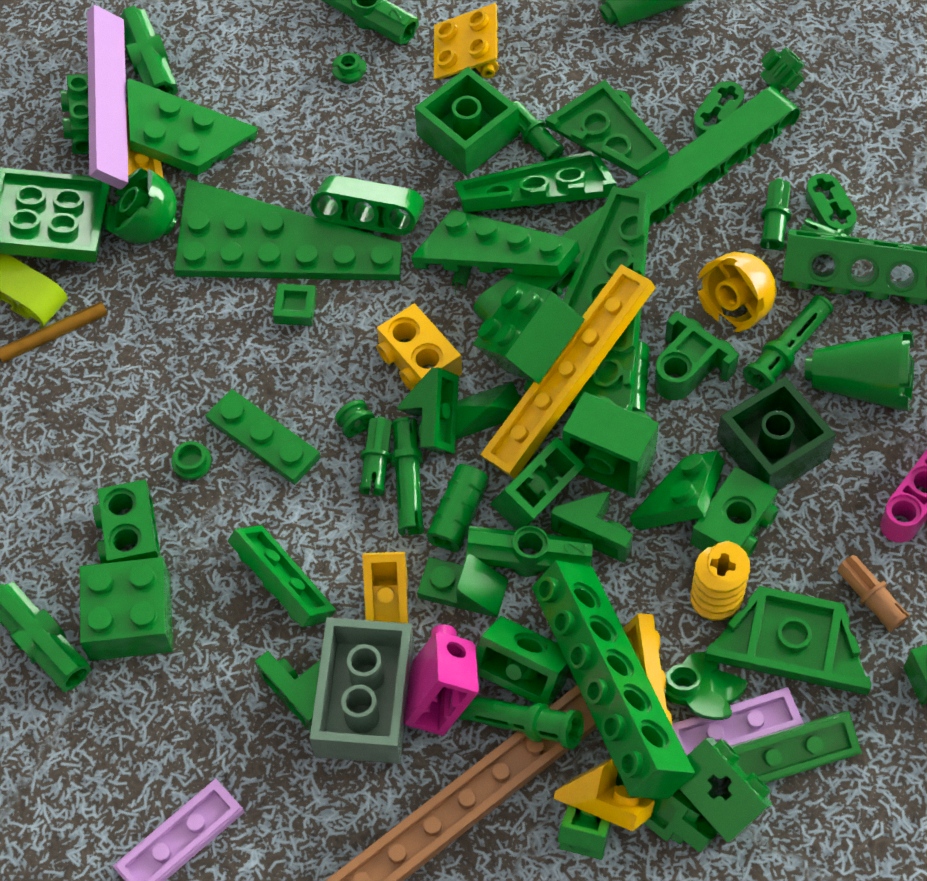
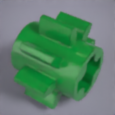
[760,47,805,92]

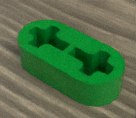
[693,81,744,137]
[805,173,857,235]

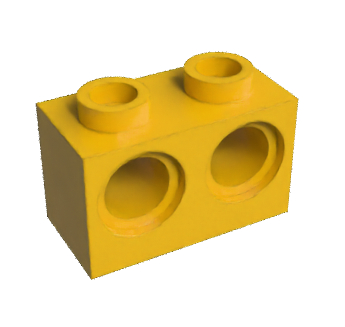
[376,303,462,391]

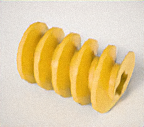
[690,541,750,621]

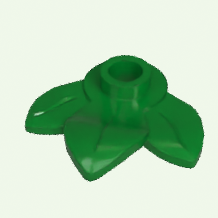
[664,651,748,720]

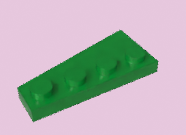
[454,151,617,213]
[411,209,580,277]

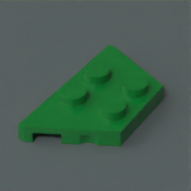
[127,78,258,176]
[705,586,872,696]

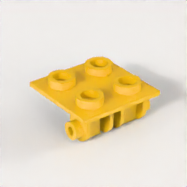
[434,3,499,79]

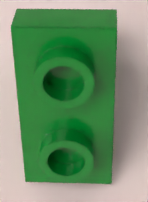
[654,311,739,401]

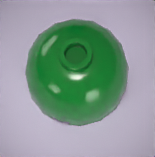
[104,168,177,245]

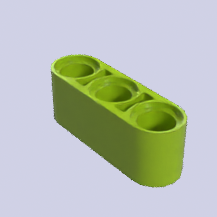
[0,254,68,328]

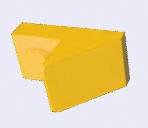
[362,552,409,623]
[554,758,655,831]

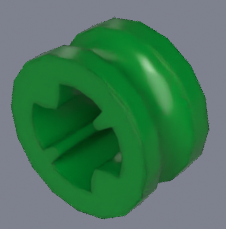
[335,400,375,438]

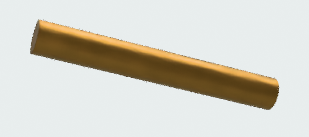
[0,301,108,363]

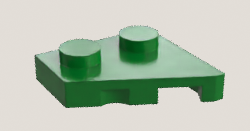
[629,450,725,530]

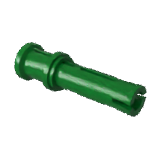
[743,295,833,391]
[458,695,584,750]

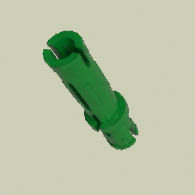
[391,417,424,535]

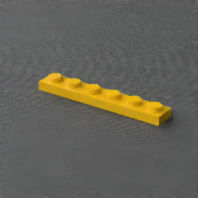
[480,264,656,479]

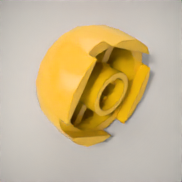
[698,252,777,332]

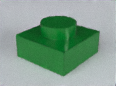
[273,283,317,326]

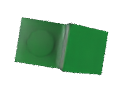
[397,367,459,454]
[551,491,633,563]
[417,554,508,618]
[255,651,320,732]
[557,805,611,860]

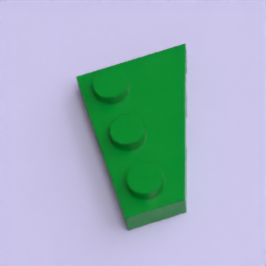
[545,79,670,178]

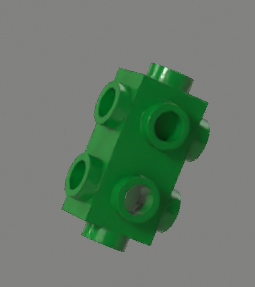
[60,74,89,154]

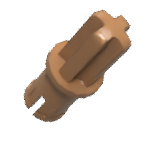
[838,555,910,633]

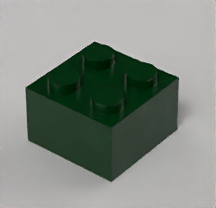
[717,376,836,490]

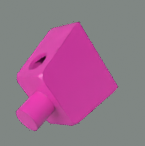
[404,624,479,736]

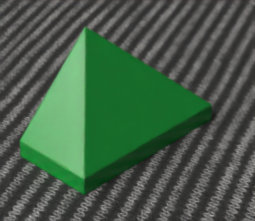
[455,381,521,440]

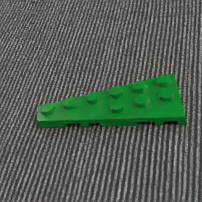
[174,179,403,281]
[523,186,651,412]

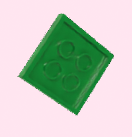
[0,167,111,263]

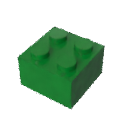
[414,67,519,176]
[472,282,585,384]
[562,392,659,498]
[79,557,173,661]

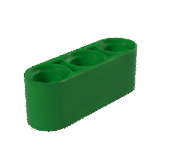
[310,175,425,235]

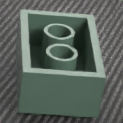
[310,617,414,764]

